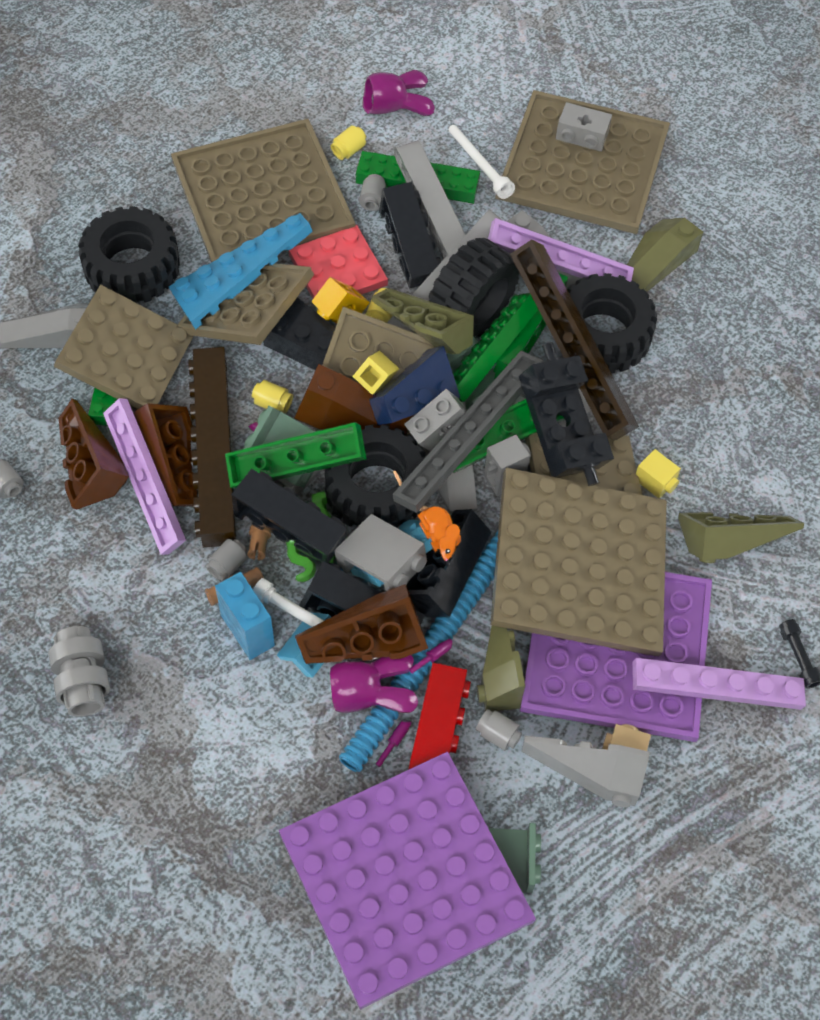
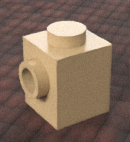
[602,724,651,751]

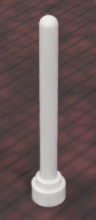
[449,125,515,199]
[253,578,376,661]

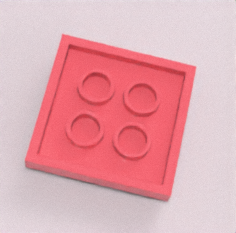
[289,225,388,299]

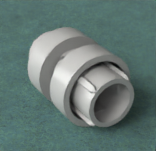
[48,626,110,717]

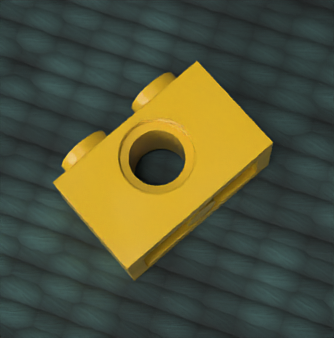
[311,277,370,324]

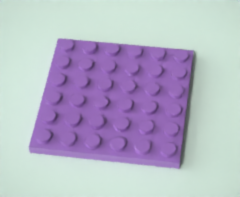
[520,572,712,742]
[279,752,536,1010]

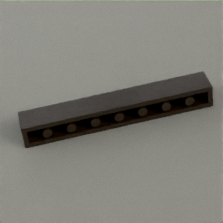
[510,239,639,440]
[188,347,236,548]

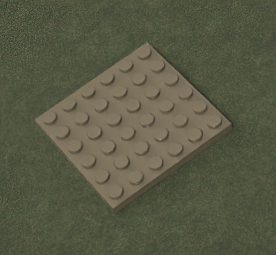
[495,90,670,234]
[171,118,356,262]
[490,467,667,657]

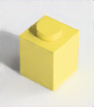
[352,351,399,395]
[636,449,681,499]

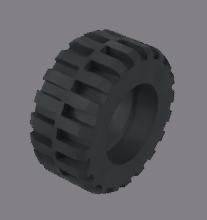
[78,206,180,303]
[428,238,520,338]
[567,273,657,374]
[324,425,426,528]

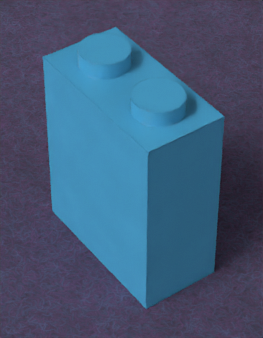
[215,572,275,660]

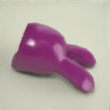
[362,70,435,116]
[330,655,418,713]

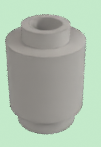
[359,174,387,211]
[0,458,24,498]
[206,539,247,581]
[476,709,522,751]

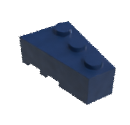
[369,346,460,425]

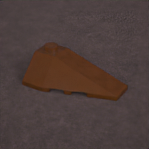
[294,364,414,436]
[58,398,129,509]
[133,403,197,507]
[295,584,428,664]

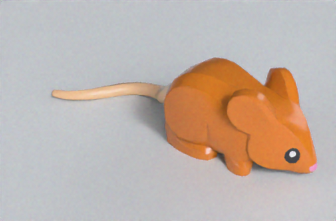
[393,471,461,561]

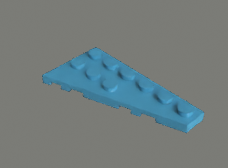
[168,213,313,330]

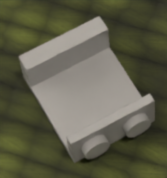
[334,514,427,591]

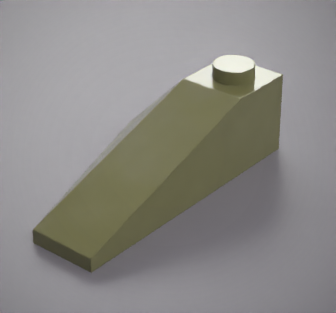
[627,217,703,292]
[372,288,474,354]
[678,512,804,563]
[477,625,525,712]

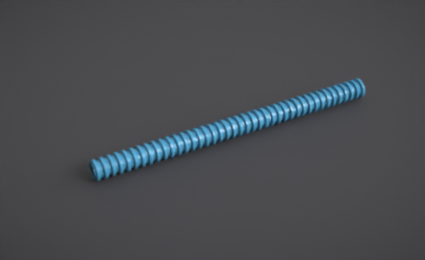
[339,530,498,772]

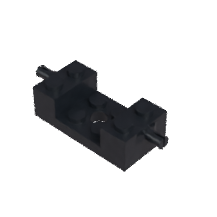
[519,342,614,486]

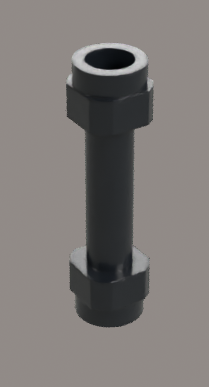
[779,619,820,689]

